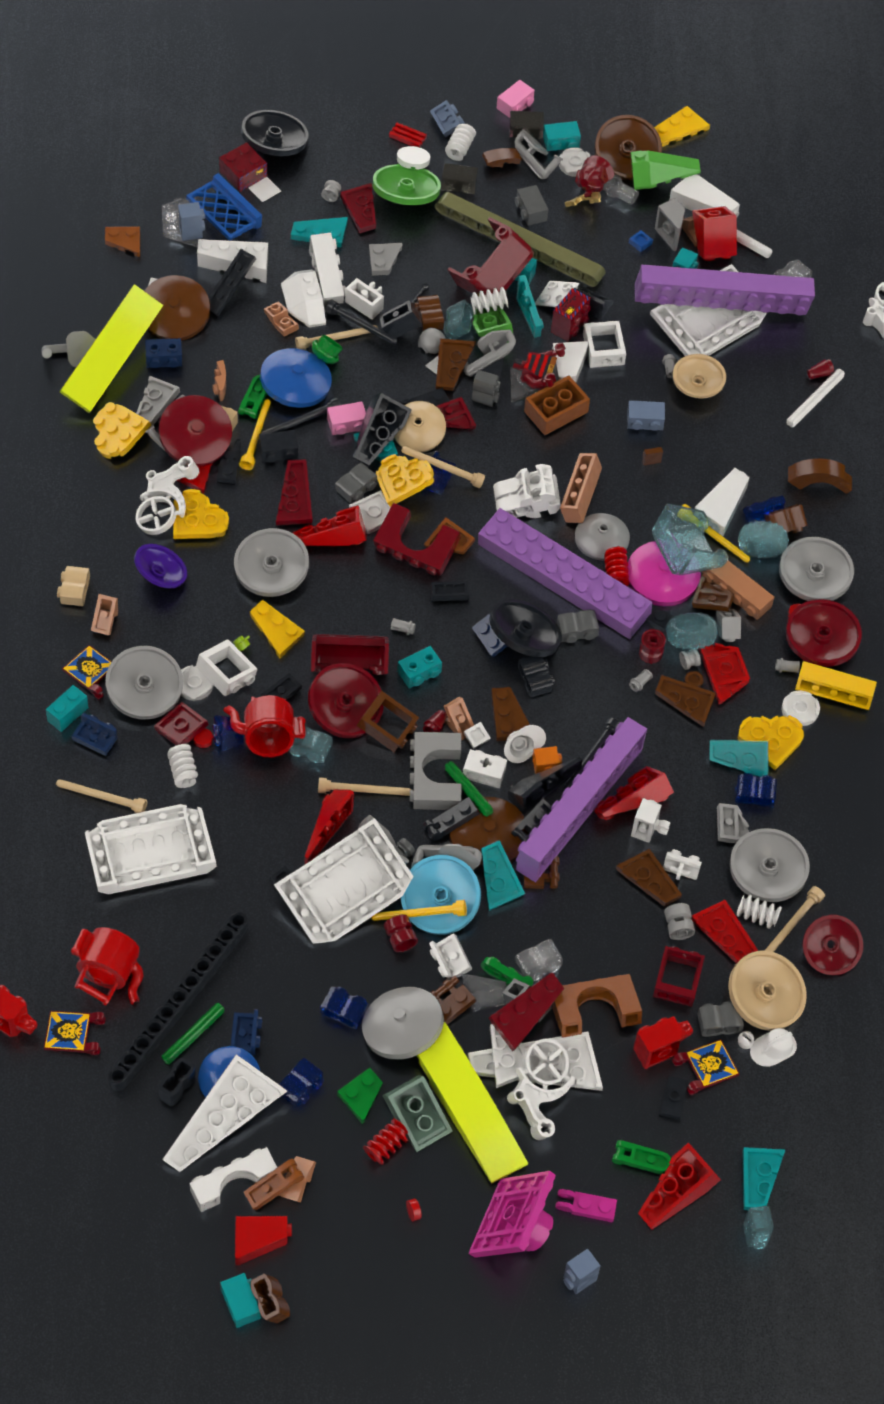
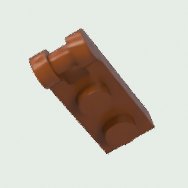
[244,1159,304,1211]

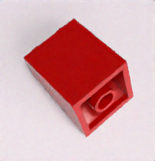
[692,206,737,261]

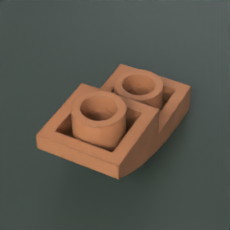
[264,301,299,337]
[212,360,226,401]
[279,1156,316,1202]

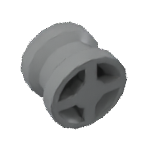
[321,180,341,202]
[679,648,701,670]

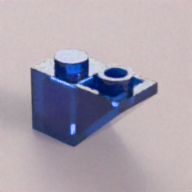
[212,715,244,751]

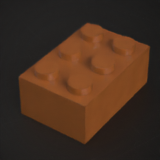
[524,375,590,435]

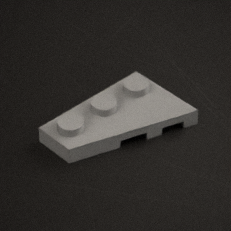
[136,376,180,428]

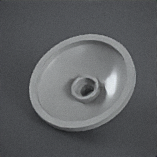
[575,513,630,561]

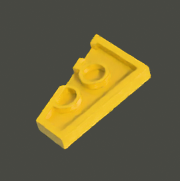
[250,600,305,659]

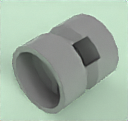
[664,903,695,940]

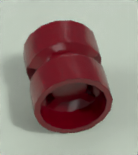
[639,629,666,664]
[384,914,418,952]

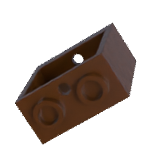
[356,691,419,752]

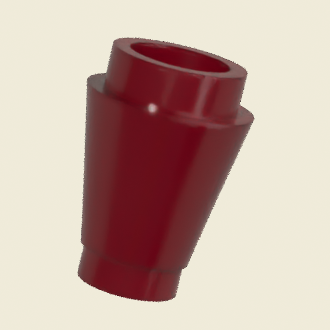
[807,359,834,380]
[423,710,447,733]

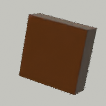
[642,447,663,466]

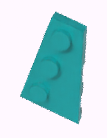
[291,217,348,247]
[516,275,544,338]
[710,740,768,781]
[481,840,525,911]
[743,1147,785,1211]

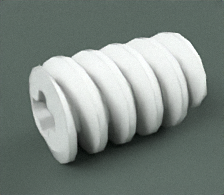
[445,124,476,161]
[471,287,508,315]
[167,744,198,788]
[737,895,782,929]

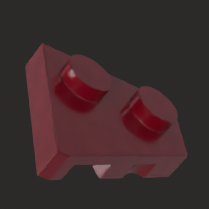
[436,397,476,429]

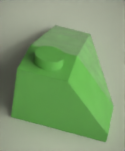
[631,150,701,190]
[473,305,513,343]

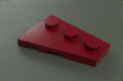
[340,183,376,233]

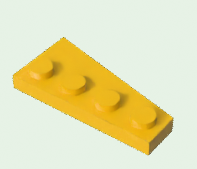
[654,106,710,147]

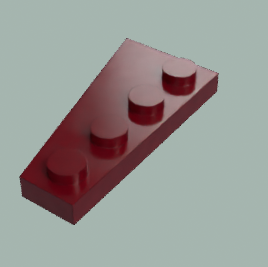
[276,459,313,526]
[488,972,565,1052]

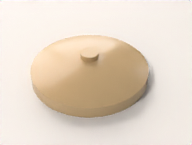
[728,951,806,1031]

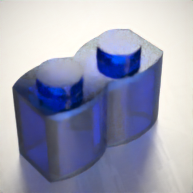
[735,773,777,807]
[320,987,368,1030]
[279,1058,324,1108]

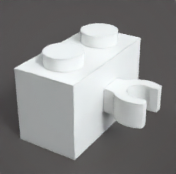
[345,278,384,320]
[631,798,670,843]

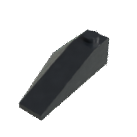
[352,393,412,466]
[508,757,582,815]

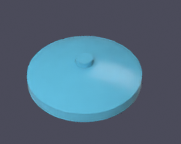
[401,855,481,935]

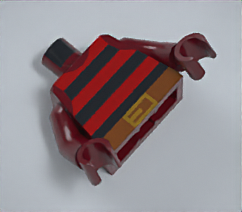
[513,343,566,390]

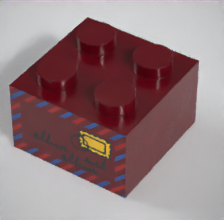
[219,142,267,192]
[551,288,591,342]

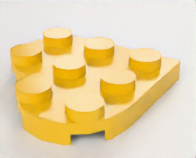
[93,402,151,459]
[376,454,434,507]
[173,489,229,539]
[738,715,804,770]

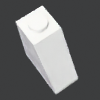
[552,341,588,382]

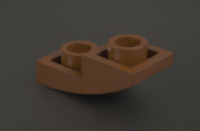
[482,148,522,168]

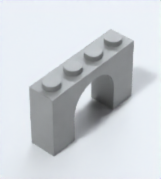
[410,732,461,810]

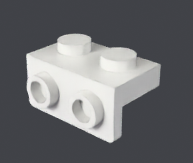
[429,933,472,979]

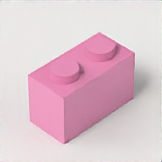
[497,80,535,119]
[327,402,366,436]

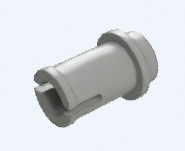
[662,354,676,378]
[391,618,416,635]
[775,658,800,673]
[629,669,653,692]

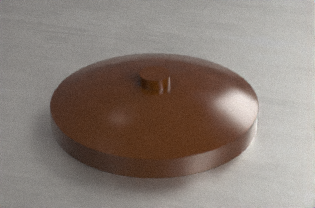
[594,115,662,180]
[144,275,210,341]
[449,797,528,869]

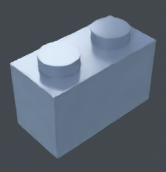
[178,202,205,241]
[627,401,665,431]
[563,1249,601,1294]

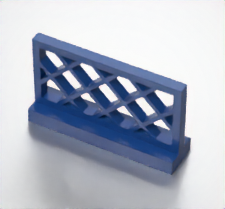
[186,173,262,241]

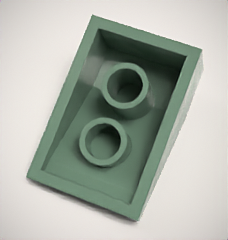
[382,1075,453,1152]

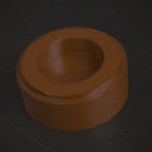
[684,671,704,688]

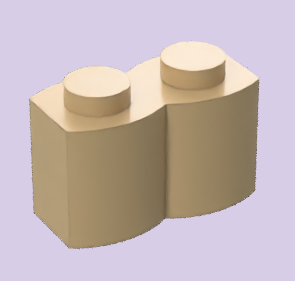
[57,566,90,606]

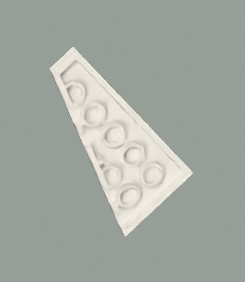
[468,1032,603,1091]
[162,1055,287,1172]

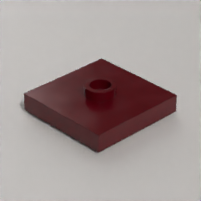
[154,702,209,745]

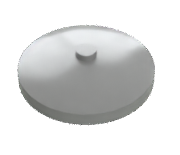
[234,528,309,597]
[779,537,854,601]
[106,646,183,719]
[730,828,810,902]
[362,987,444,1059]

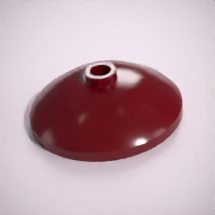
[802,915,863,975]

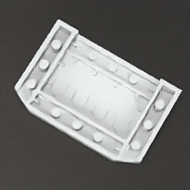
[650,264,766,356]
[85,804,217,894]
[274,818,414,944]

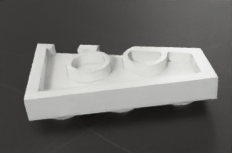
[490,1024,534,1088]

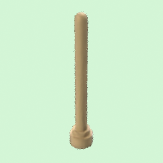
[295,325,378,350]
[401,446,485,489]
[318,777,411,796]
[56,780,147,813]
[764,886,825,952]

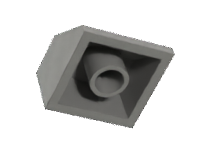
[655,198,685,251]

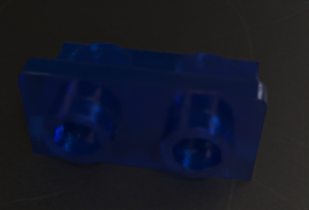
[424,451,456,495]
[743,495,786,524]

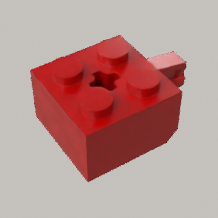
[0,985,38,1037]
[633,1016,693,1069]

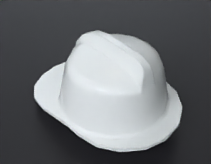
[504,725,546,763]
[750,1028,797,1067]

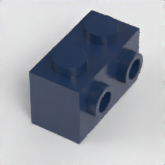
[145,338,182,368]

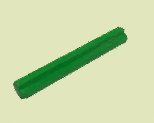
[445,761,493,817]
[161,1003,225,1065]

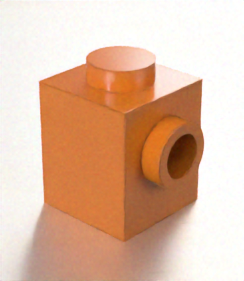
[532,746,562,774]

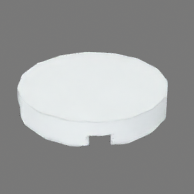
[397,146,431,169]
[559,148,590,177]
[181,665,214,701]
[781,690,820,726]

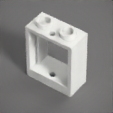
[583,321,626,368]
[196,639,257,696]

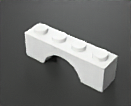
[190,1147,277,1212]

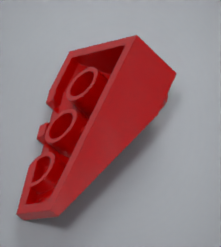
[292,505,366,546]
[594,766,674,817]
[305,789,354,864]
[638,1143,721,1229]

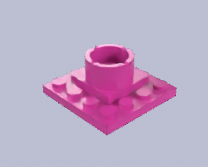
[468,1171,556,1258]

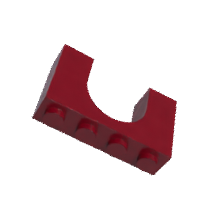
[373,503,461,576]

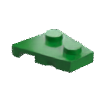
[337,1068,383,1124]

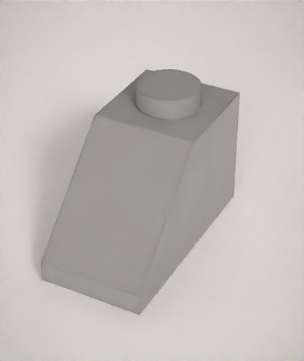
[716,609,741,642]

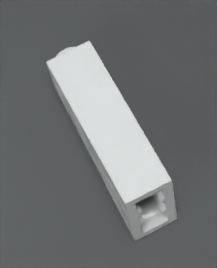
[669,174,740,217]
[694,468,749,536]

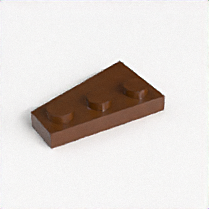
[436,338,476,391]
[655,675,716,727]
[491,687,530,741]

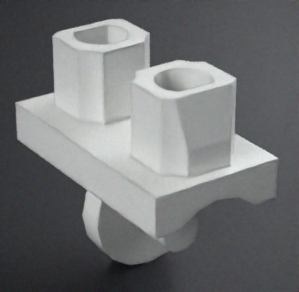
[663,849,702,880]

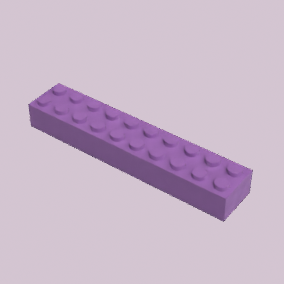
[635,265,815,315]
[478,508,652,639]
[516,717,647,883]

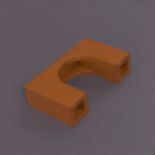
[552,974,642,1038]

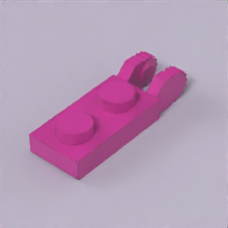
[555,1189,617,1222]

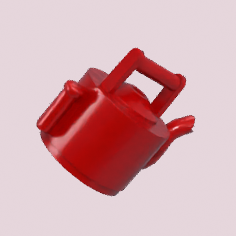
[223,695,306,757]
[71,927,144,1006]

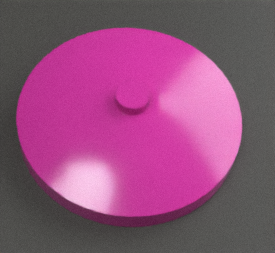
[627,541,701,606]

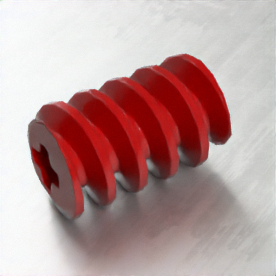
[604,546,630,586]
[363,1118,408,1165]

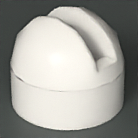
[738,1031,754,1049]

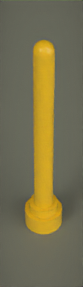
[239,399,270,470]
[677,504,750,563]
[371,900,467,921]

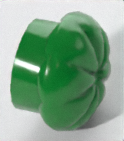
[312,335,343,364]

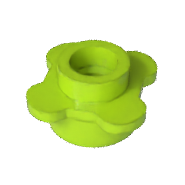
[233,635,250,652]

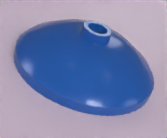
[198,1046,260,1098]

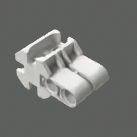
[493,464,561,519]

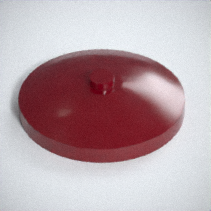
[159,395,232,466]
[786,599,862,667]
[308,663,384,738]

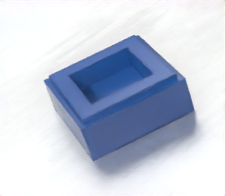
[628,230,653,252]

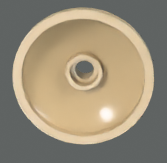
[673,354,726,398]
[394,401,446,453]

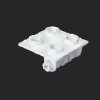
[535,281,579,308]

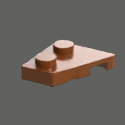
[105,227,140,257]
[424,518,475,554]

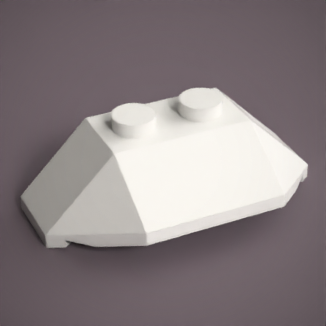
[281,269,326,328]

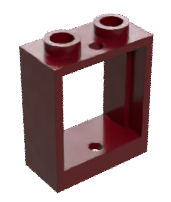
[653,946,705,1007]

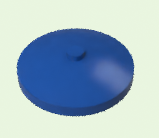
[260,348,332,408]

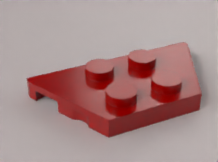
[697,640,750,704]

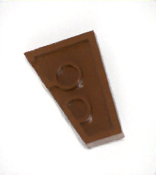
[616,849,682,907]

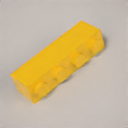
[795,661,877,710]

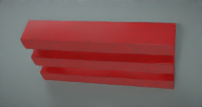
[389,122,427,148]

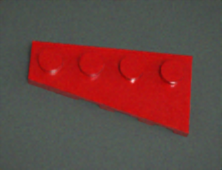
[691,900,758,964]

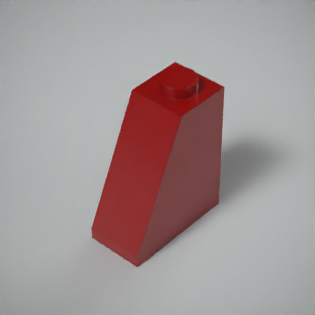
[235,1216,292,1265]

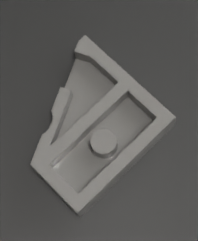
[369,243,402,276]
[717,803,749,843]

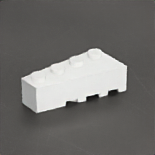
[309,233,346,306]
[197,239,268,283]

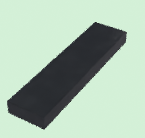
[209,249,256,316]

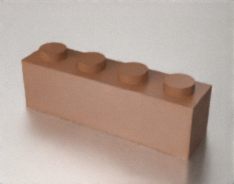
[560,453,602,523]
[702,553,774,620]

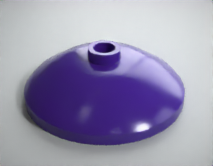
[134,544,187,588]

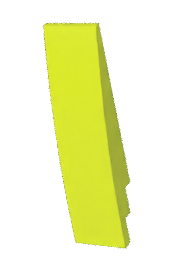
[60,284,163,413]
[416,1022,528,1184]

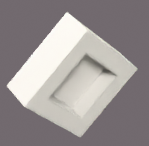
[464,722,490,749]

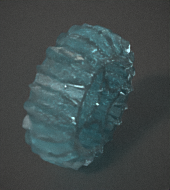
[738,520,788,559]
[666,612,718,651]

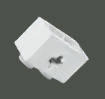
[463,749,507,789]

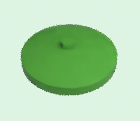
[372,164,441,205]

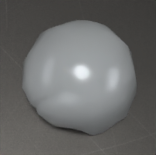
[418,328,446,354]

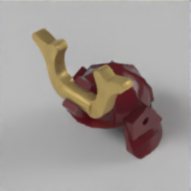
[565,155,614,207]

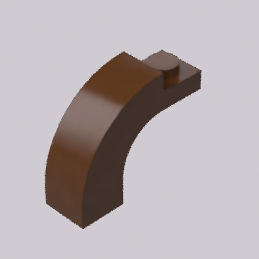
[788,458,852,494]

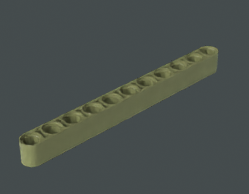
[435,192,606,287]

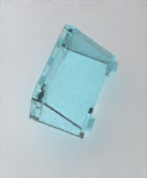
[653,503,729,576]

